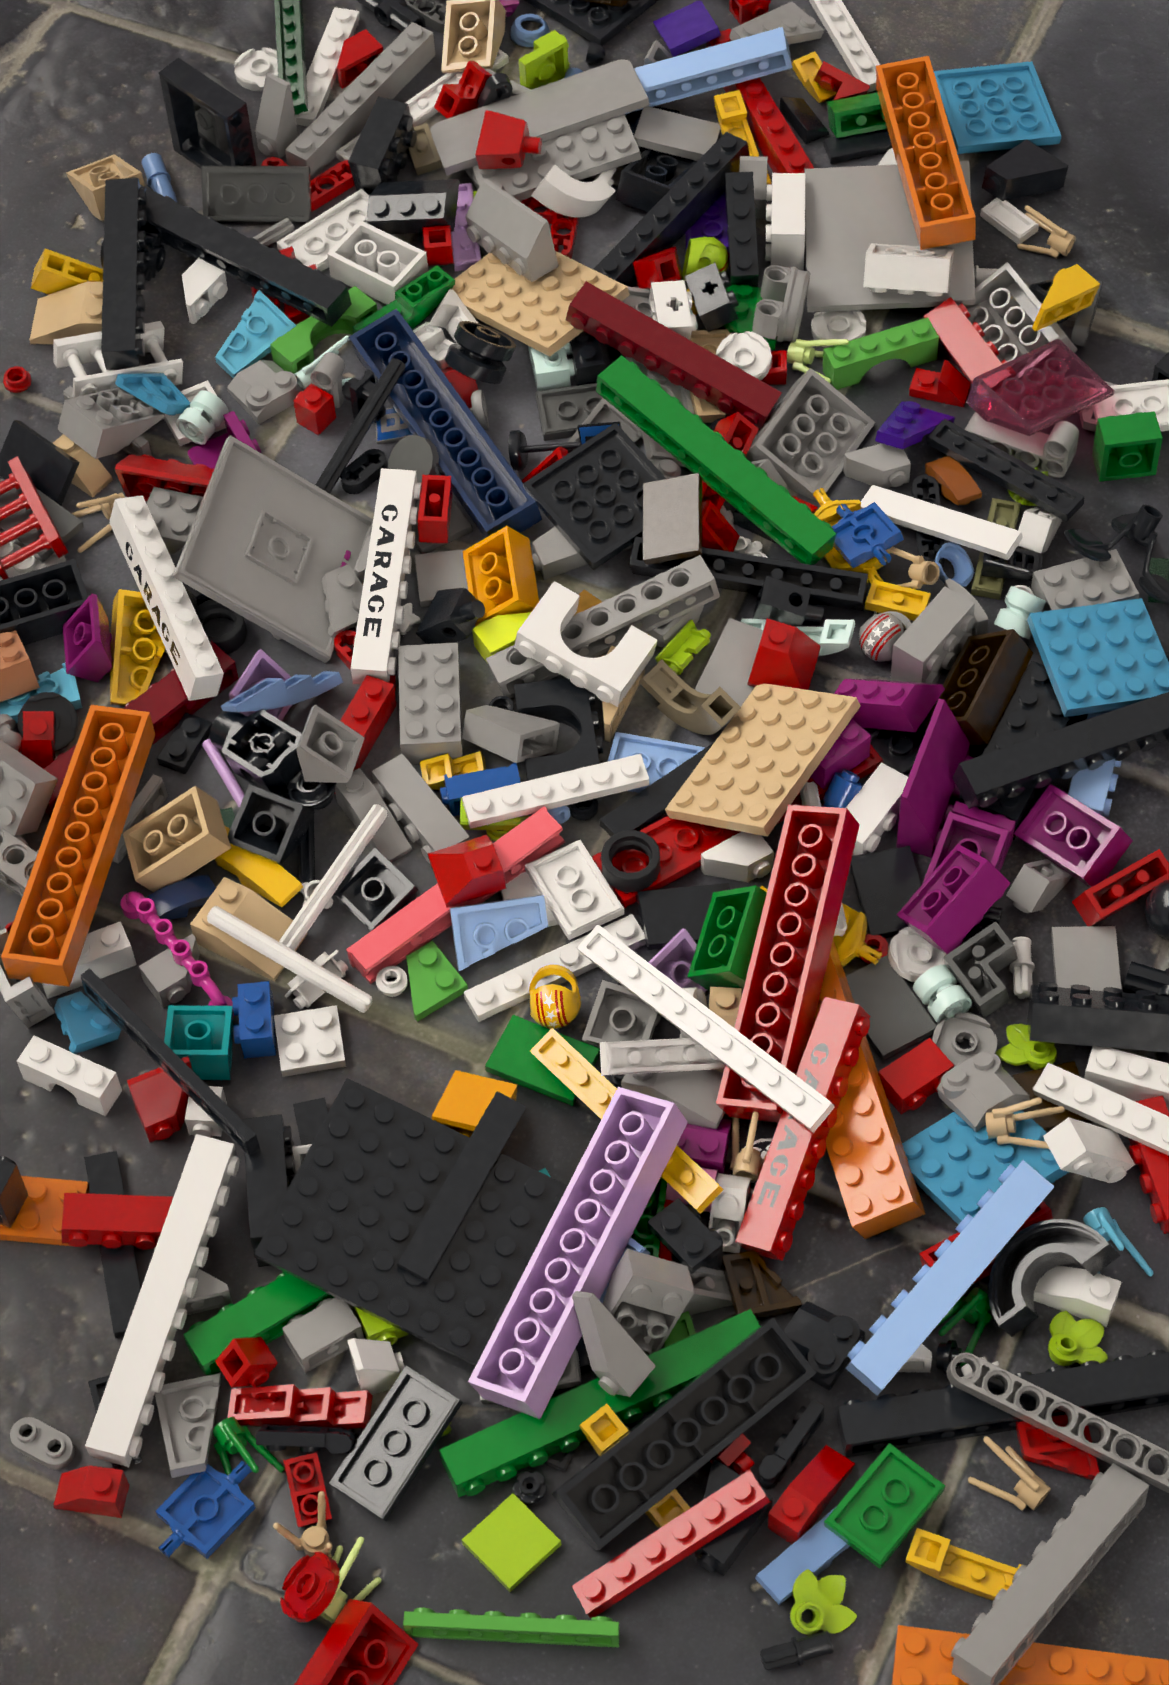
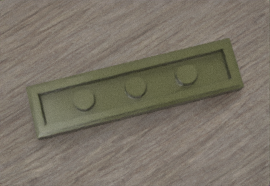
[971,498,1021,600]

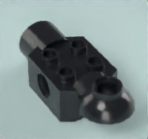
[210,709,337,810]

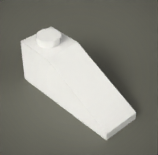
[1034,1266,1121,1328]

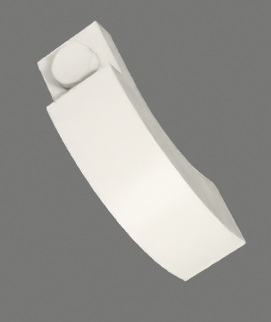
[531,164,617,218]

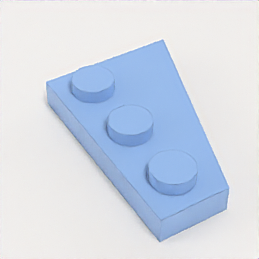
[450,895,548,971]

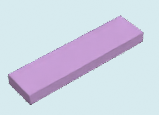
[451,183,481,271]

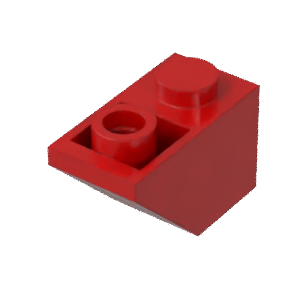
[633,247,682,289]

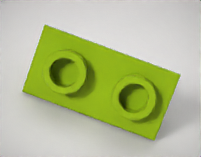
[655,619,711,675]

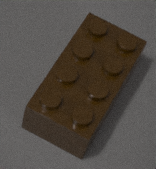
[921,629,1033,747]

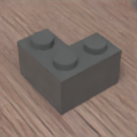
[943,921,1018,1018]

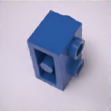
[232,981,276,1058]

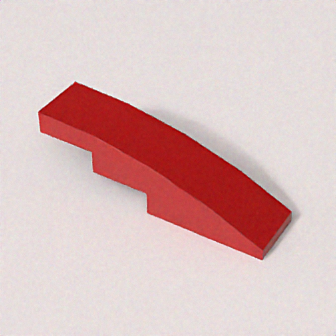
[228,1384,373,1429]

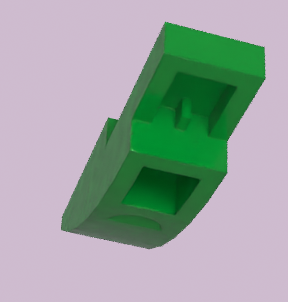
[352,265,455,334]

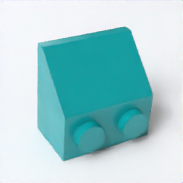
[164,1005,233,1080]

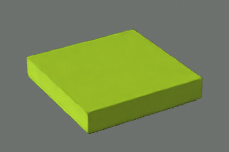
[462,1493,561,1592]

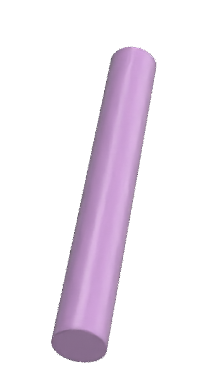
[202,739,245,807]

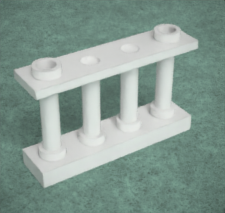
[53,321,183,398]

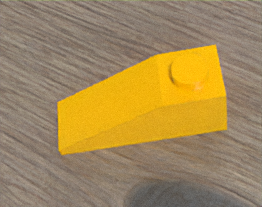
[31,248,103,295]
[1032,264,1100,332]

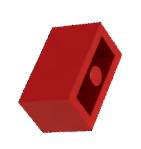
[418,475,452,543]
[878,1038,954,1115]

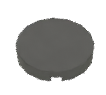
[388,435,439,483]

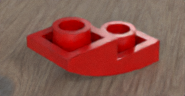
[283,1452,332,1528]

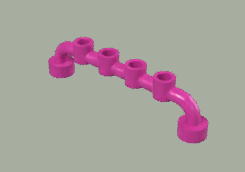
[121,891,234,1017]

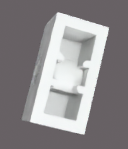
[649,280,696,340]

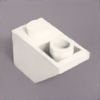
[182,258,228,324]
[709,1173,751,1253]

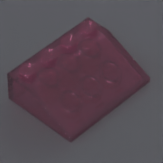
[967,338,1115,436]

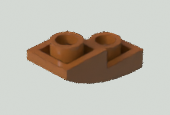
[925,456,982,506]

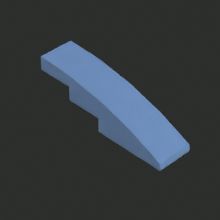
[221,671,343,712]

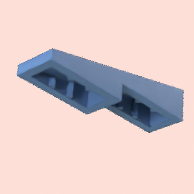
[755,1506,850,1605]

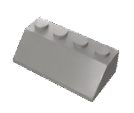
[466,178,559,282]

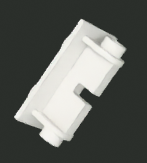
[285,949,348,1009]

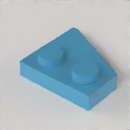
[115,373,191,416]
[54,991,122,1054]

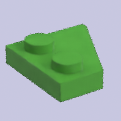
[406,940,468,1022]

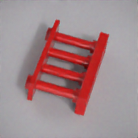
[0,456,69,580]

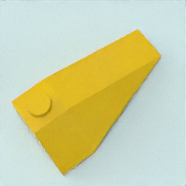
[110,589,165,706]

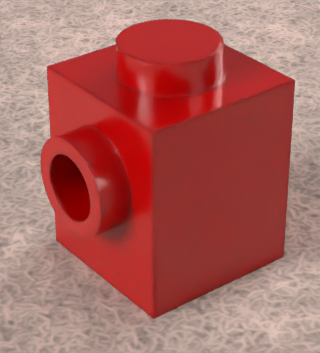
[729,0,771,25]
[293,383,336,436]
[215,1337,278,1387]

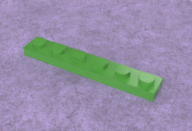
[403,1608,620,1647]

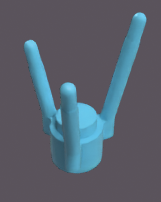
[1083,1207,1154,1276]

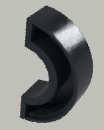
[988,1219,1121,1337]

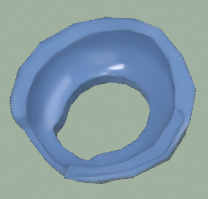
[510,14,549,47]
[935,542,974,587]

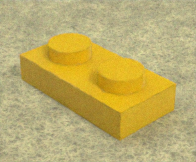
[865,579,931,621]

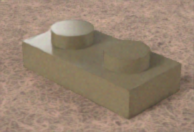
[409,123,443,175]

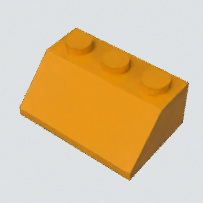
[462,526,539,626]

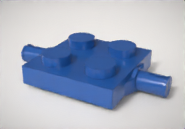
[831,502,904,568]
[156,1461,256,1559]

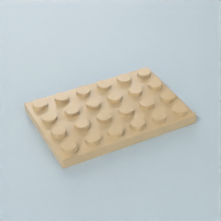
[452,251,630,357]
[665,683,860,836]

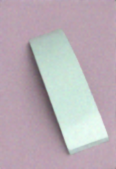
[741,618,855,656]

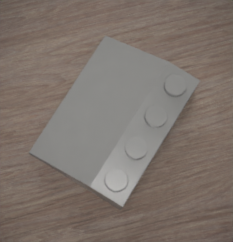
[964,262,1078,385]
[746,368,876,502]

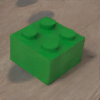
[1092,411,1163,482]

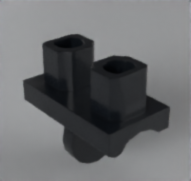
[342,369,386,423]

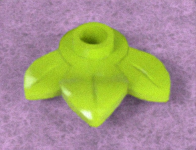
[996,1024,1057,1070]
[1048,1311,1108,1366]
[790,1569,857,1635]

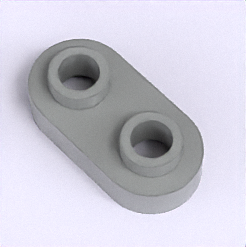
[10,1417,75,1470]

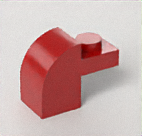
[434,61,492,119]
[423,225,454,266]

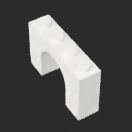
[514,581,657,707]

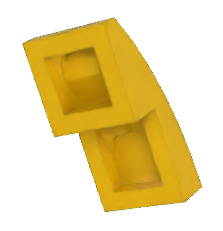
[792,51,836,103]
[420,751,486,790]

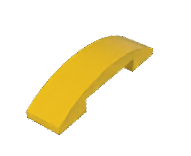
[714,90,771,184]
[579,1403,690,1528]
[905,1528,1021,1601]

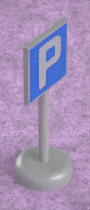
[375,389,489,444]

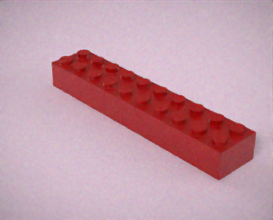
[716,805,860,1122]

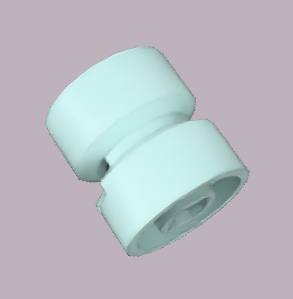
[176,390,229,445]
[994,586,1046,639]
[913,965,972,1024]

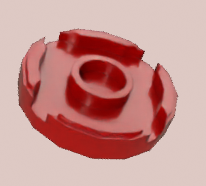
[280,1552,339,1623]

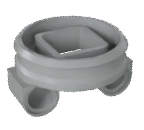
[752,265,811,342]

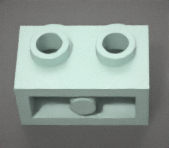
[528,342,575,391]

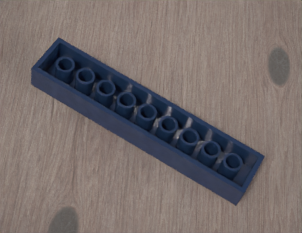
[349,308,542,538]

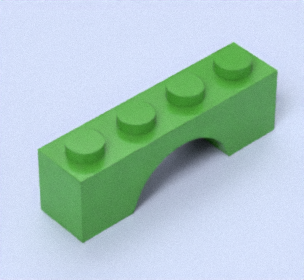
[270,286,377,374]
[822,317,939,390]

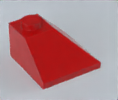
[747,618,821,690]
[427,835,506,908]
[127,1056,193,1142]

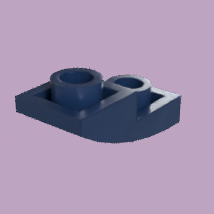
[147,874,216,920]

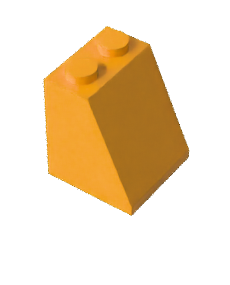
[432,1070,517,1137]

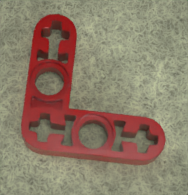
[261,157,355,212]
[520,196,580,259]

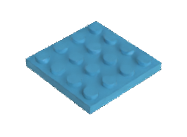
[934,61,1061,154]
[1027,598,1169,717]
[902,1110,1069,1225]

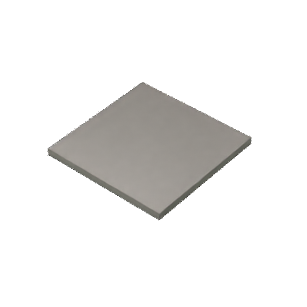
[805,161,975,312]
[172,435,373,663]

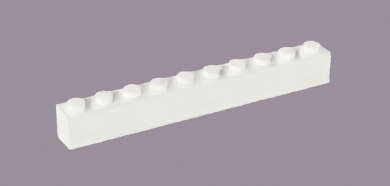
[85,1134,240,1467]

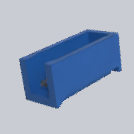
[440,763,521,816]

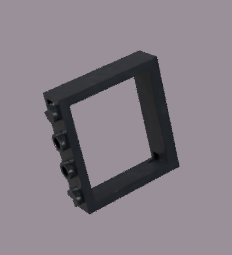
[159,58,257,168]

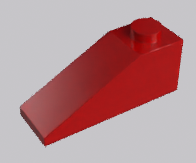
[768,1445,855,1544]

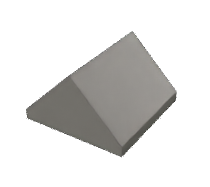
[296,705,365,783]

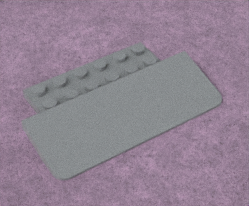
[430,59,650,201]

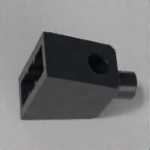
[752,576,824,626]
[415,588,485,644]

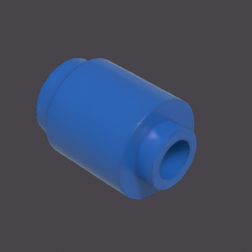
[823,769,863,808]

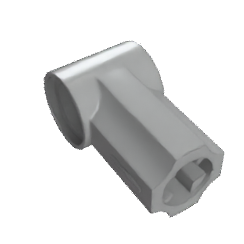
[310,352,346,408]

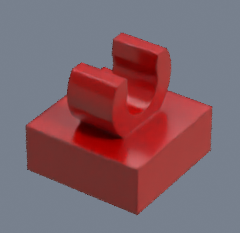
[710,1433,755,1475]

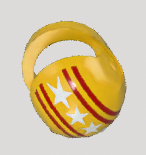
[529,965,581,1029]

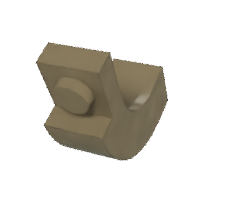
[639,659,741,735]

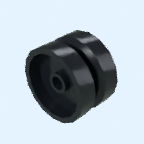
[444,321,516,384]

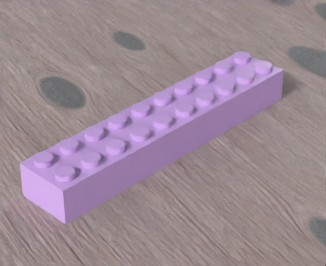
[468,1087,688,1419]

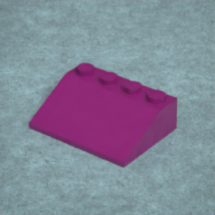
[896,699,974,858]

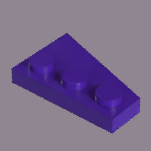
[875,401,955,449]

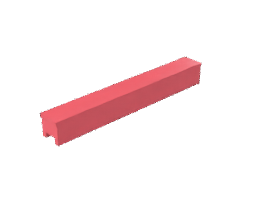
[346,806,565,984]

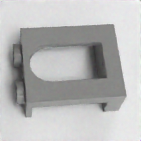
[0,928,55,1028]

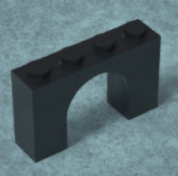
[514,678,605,781]

